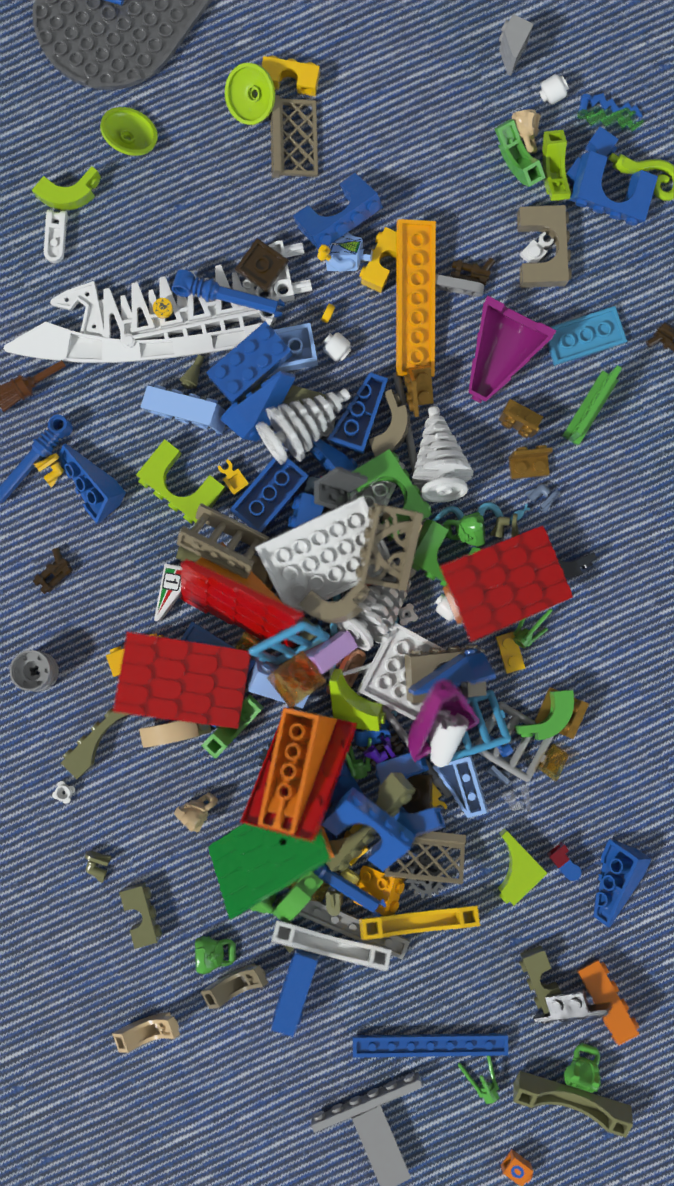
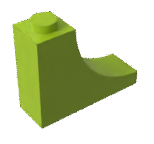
[329,669,386,731]
[498,828,548,906]

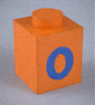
[501,1149,534,1186]

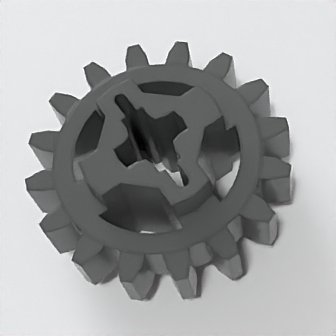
[404,856,445,898]

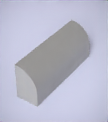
[351,1105,411,1186]

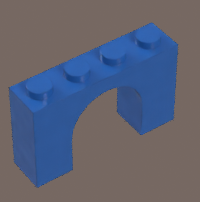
[570,151,658,226]
[293,173,383,249]
[375,753,445,837]
[321,788,415,871]

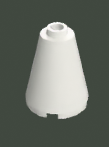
[430,710,469,767]

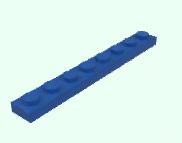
[353,1033,509,1058]

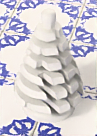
[256,389,350,465]
[412,406,473,503]
[336,568,416,651]

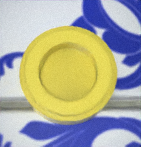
[340,868,360,884]

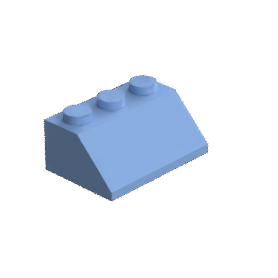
[272,323,318,374]

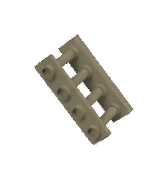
[176,503,270,579]

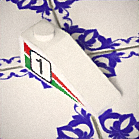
[154,564,182,622]

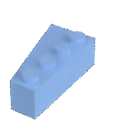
[141,385,226,434]

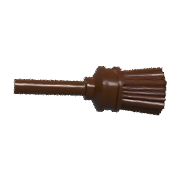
[0,360,66,412]

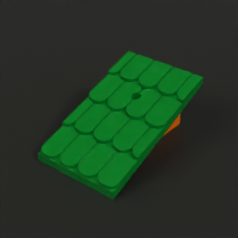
[208,823,335,920]

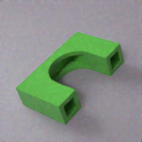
[352,449,432,542]
[412,519,482,587]

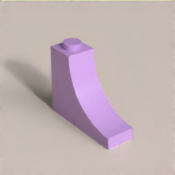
[289,631,358,675]

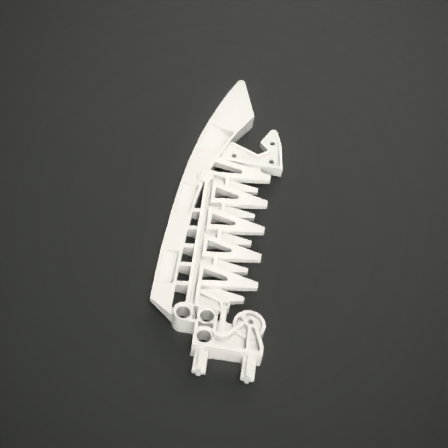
[4,240,312,363]

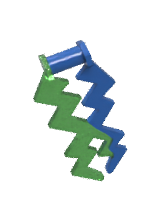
[577,93,644,132]

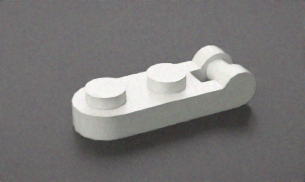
[44,210,68,263]

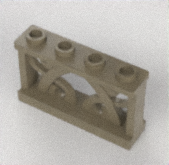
[355,503,423,591]

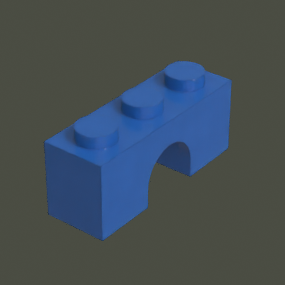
[566,126,619,186]

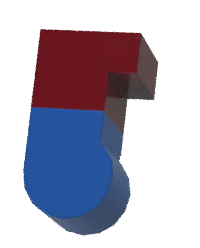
[547,842,582,881]

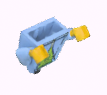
[317,232,373,272]

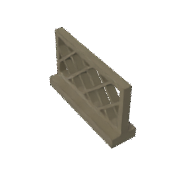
[270,95,318,178]
[384,831,466,884]

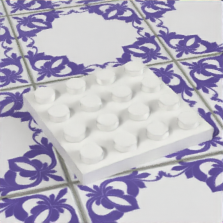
[357,622,448,720]

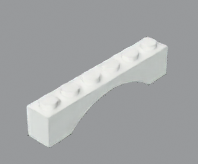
[271,921,392,971]

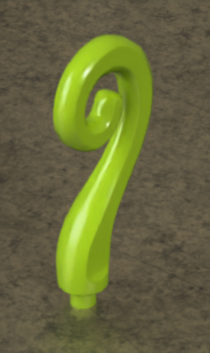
[608,152,674,201]

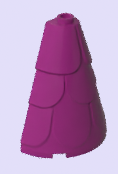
[468,296,556,404]
[408,680,479,762]

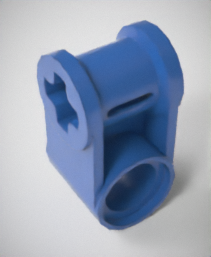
[354,720,391,747]

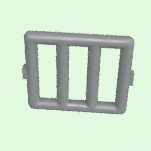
[474,702,554,782]

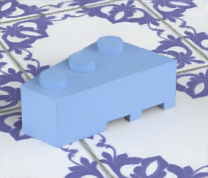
[247,656,312,708]
[432,755,488,818]

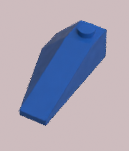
[58,444,126,524]

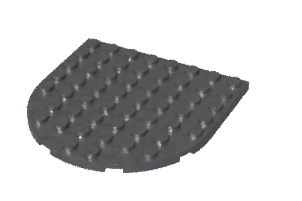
[32,0,212,90]

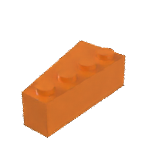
[577,960,640,1046]

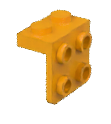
[353,866,405,916]

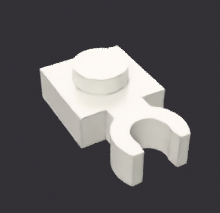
[520,232,554,263]

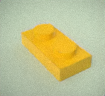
[495,632,525,674]

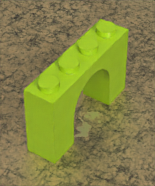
[136,439,226,524]

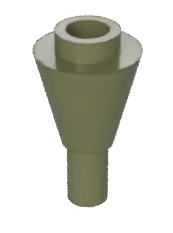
[180,355,205,390]

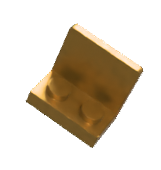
[404,365,434,417]
[498,399,543,438]
[508,445,553,480]
[534,687,589,740]

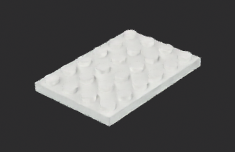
[255,496,393,612]

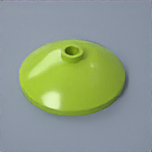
[225,63,275,125]
[100,107,158,156]

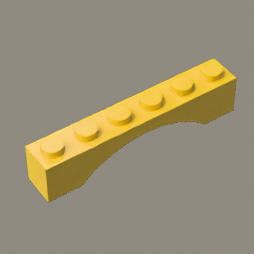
[359,905,480,940]

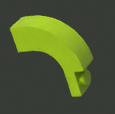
[543,130,571,201]
[32,166,101,210]

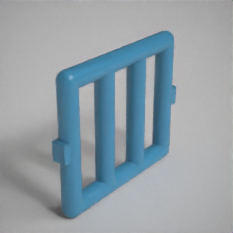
[249,621,330,665]
[451,690,511,761]

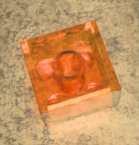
[267,650,326,709]

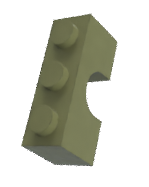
[119,882,162,949]
[519,945,561,1014]

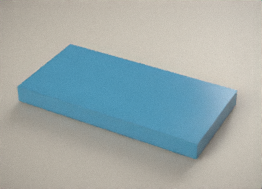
[547,306,627,366]

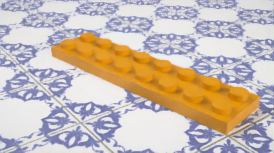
[396,219,436,377]

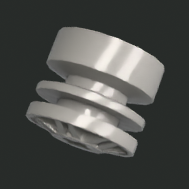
[9,650,59,692]

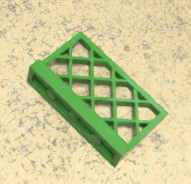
[562,365,622,446]

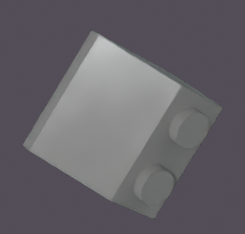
[499,14,534,76]

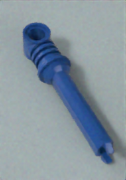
[171,269,285,317]
[0,414,73,504]
[312,863,387,917]

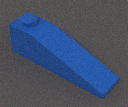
[220,371,296,442]
[309,439,358,473]
[408,648,496,695]
[593,839,651,927]

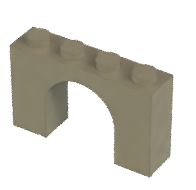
[517,205,572,288]
[404,644,486,703]

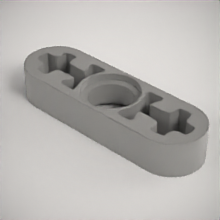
[435,275,484,297]

